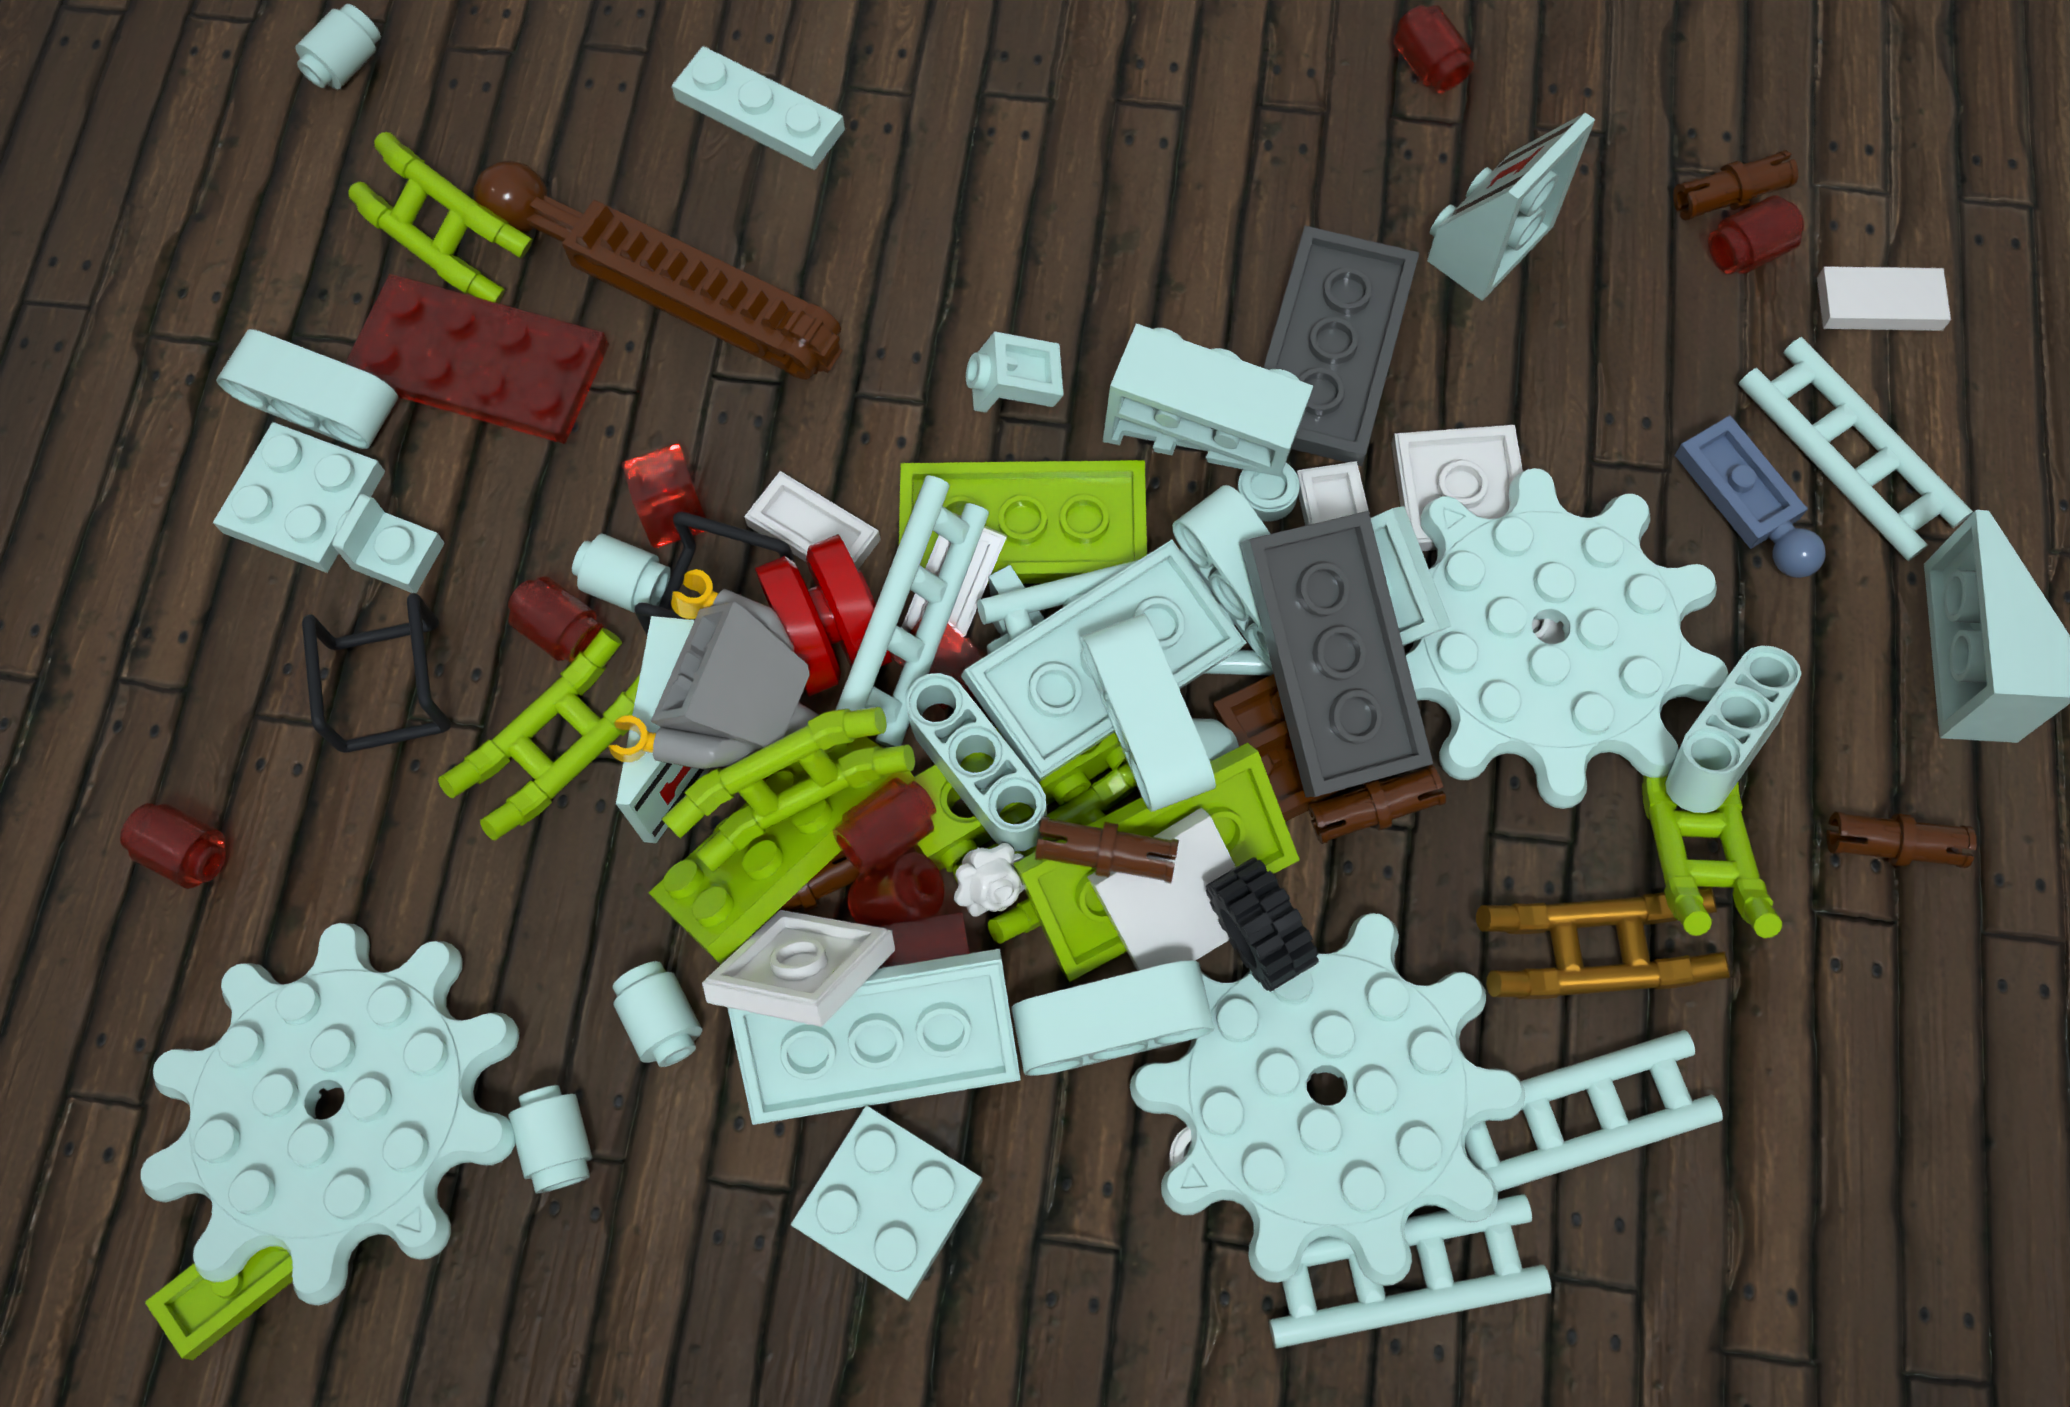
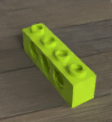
[890,728,1127,876]

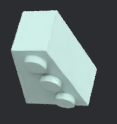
[1103,323,1313,477]

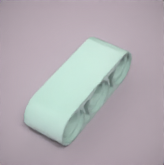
[216,329,399,449]
[1172,485,1273,670]
[1081,614,1216,812]
[1665,646,1801,813]
[906,673,1047,851]
[1011,961,1214,1076]

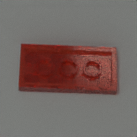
[345,274,609,444]

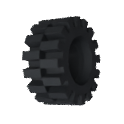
[1206,857,1319,992]

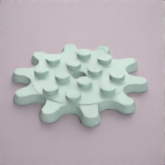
[1405,468,1729,809]
[1130,913,1526,1286]
[141,923,520,1305]

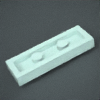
[672,46,845,170]

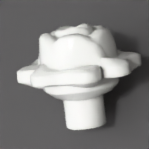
[954,843,1025,917]

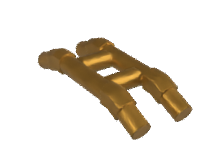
[1476,887,1730,999]

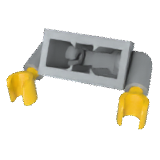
[608,569,819,769]

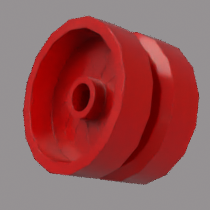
[755,534,892,696]

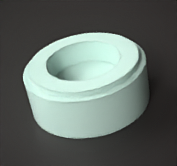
[1237,463,1300,522]

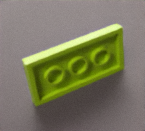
[899,460,1147,584]
[649,737,916,965]
[1013,743,1300,982]

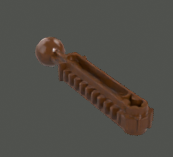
[473,160,843,380]

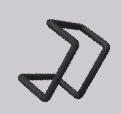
[634,512,795,635]
[302,593,451,753]

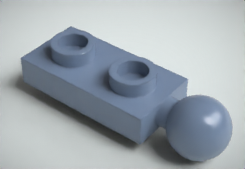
[1675,415,1826,578]

